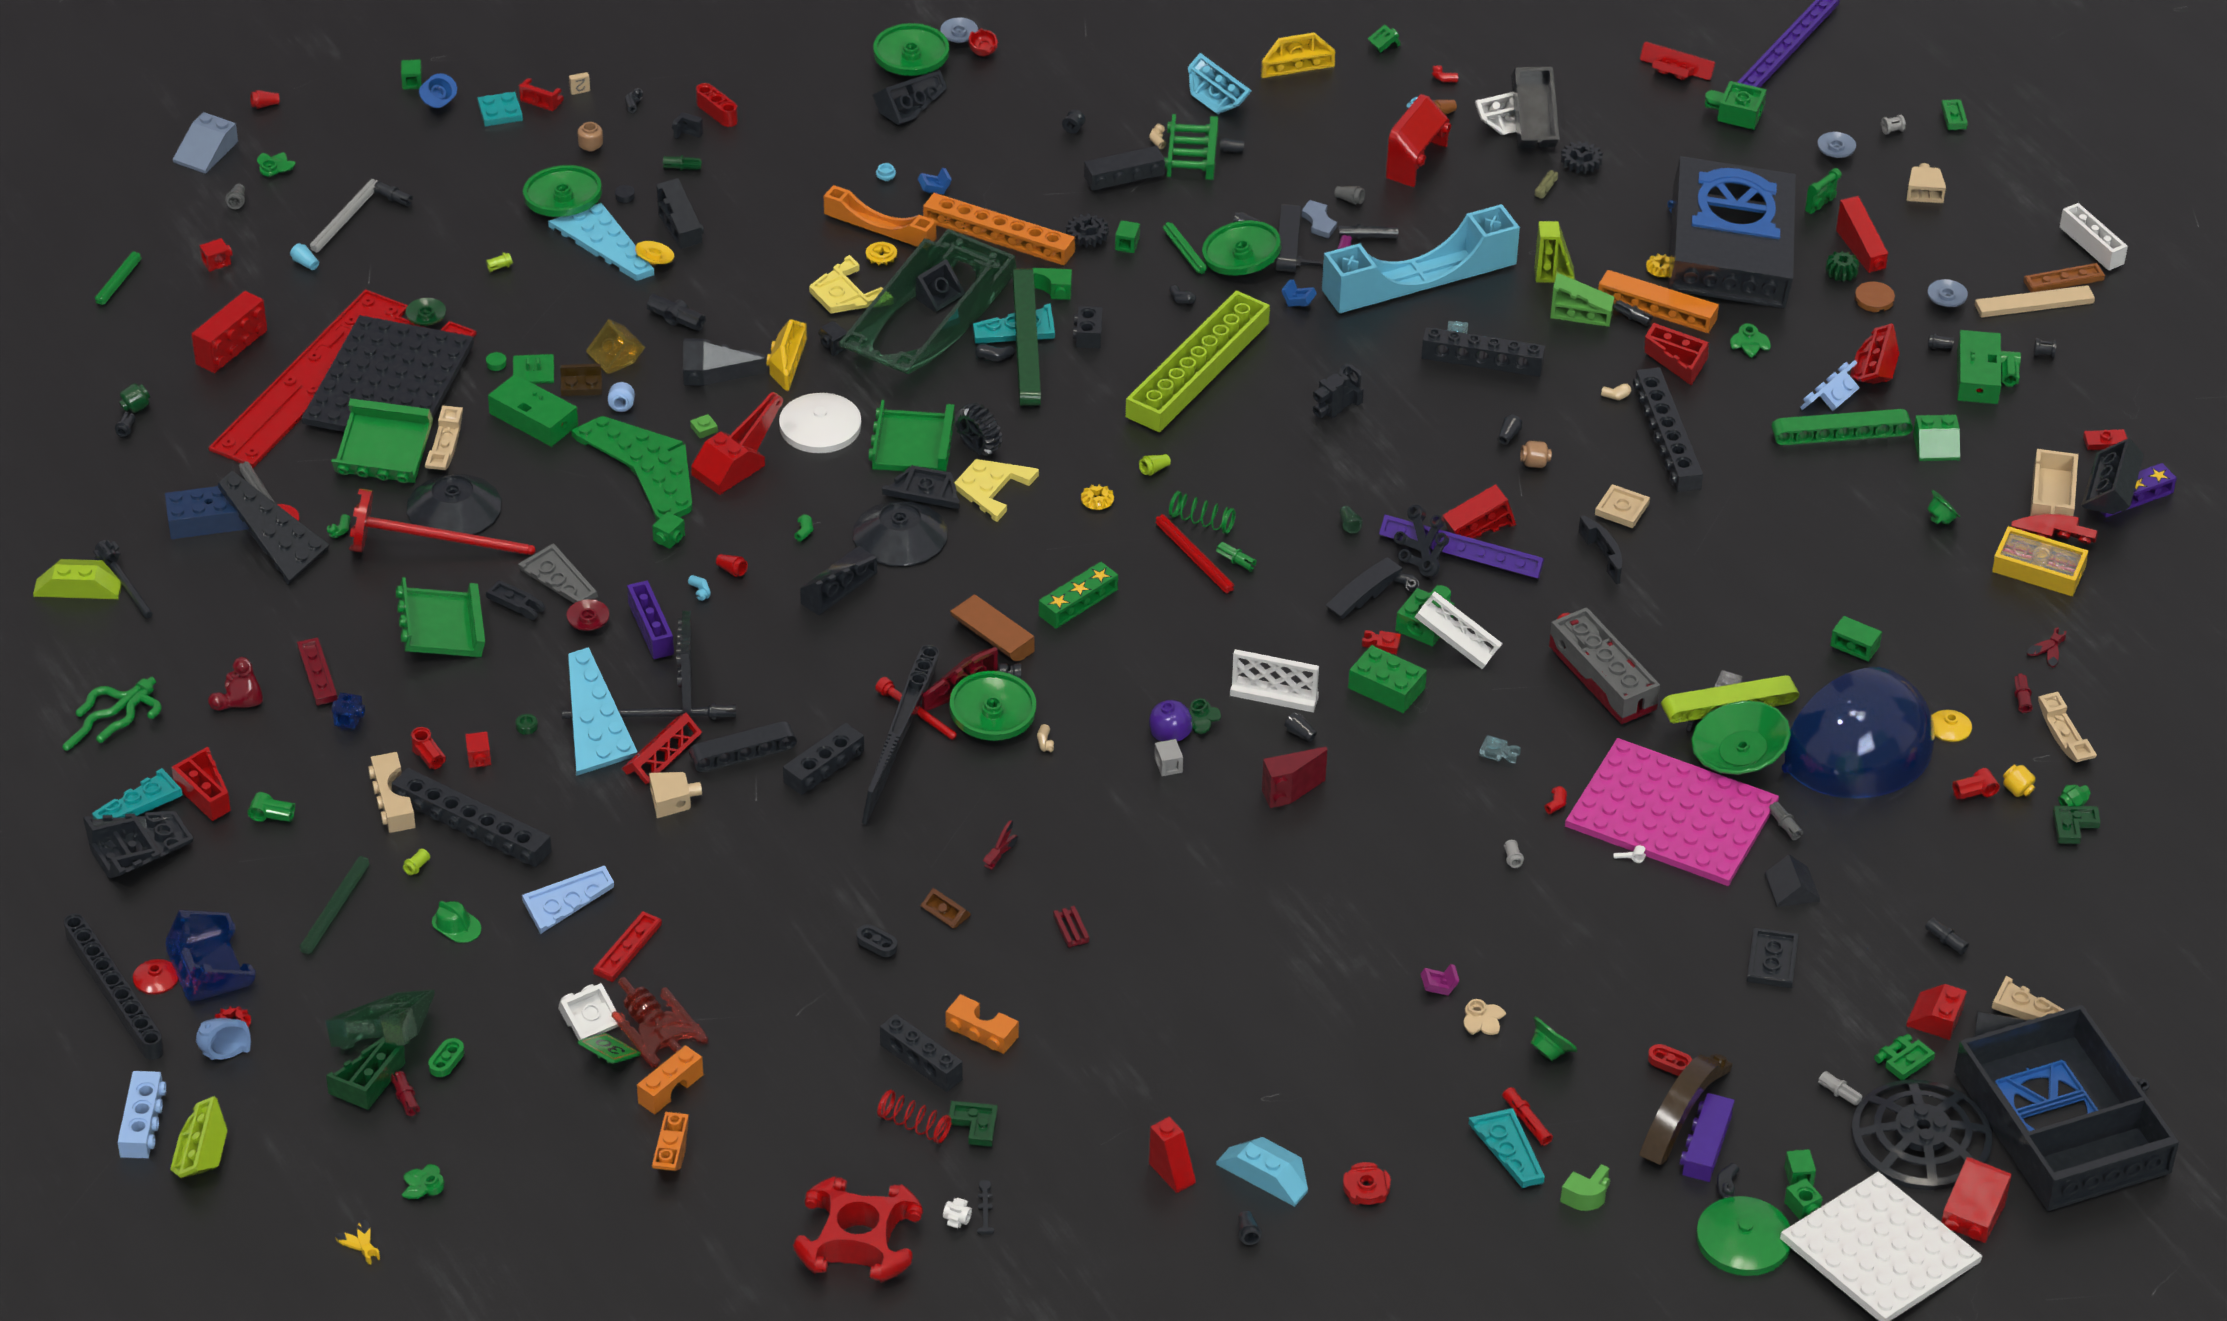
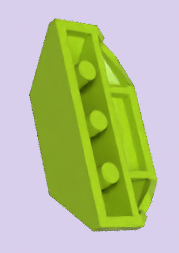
[33,559,122,599]
[170,1096,227,1178]

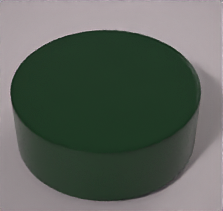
[515,714,538,735]

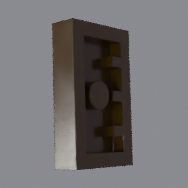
[560,364,602,396]

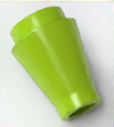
[1139,454,1171,476]

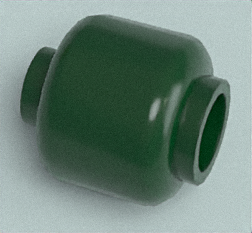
[119,383,151,414]

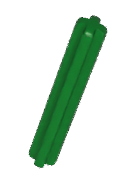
[1163,222,1207,274]
[95,251,141,305]

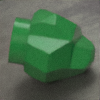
[2058,784,2091,806]

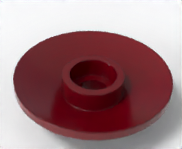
[567,599,609,631]

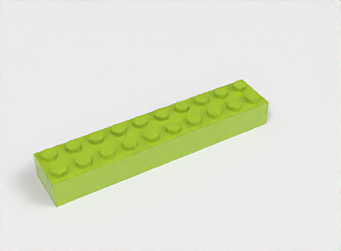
[1126,290,1270,433]

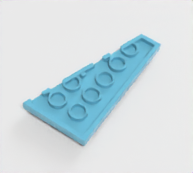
[548,203,654,281]

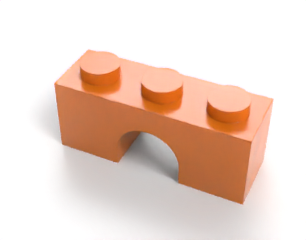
[946,994,1019,1054]
[637,1045,703,1115]

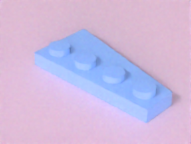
[522,865,614,934]

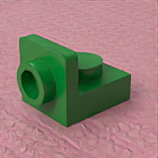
[1368,25,1401,53]

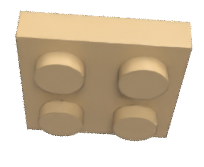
[1595,484,1650,528]

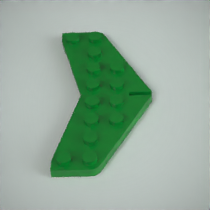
[571,416,692,521]

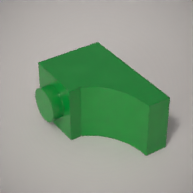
[1033,268,1072,300]

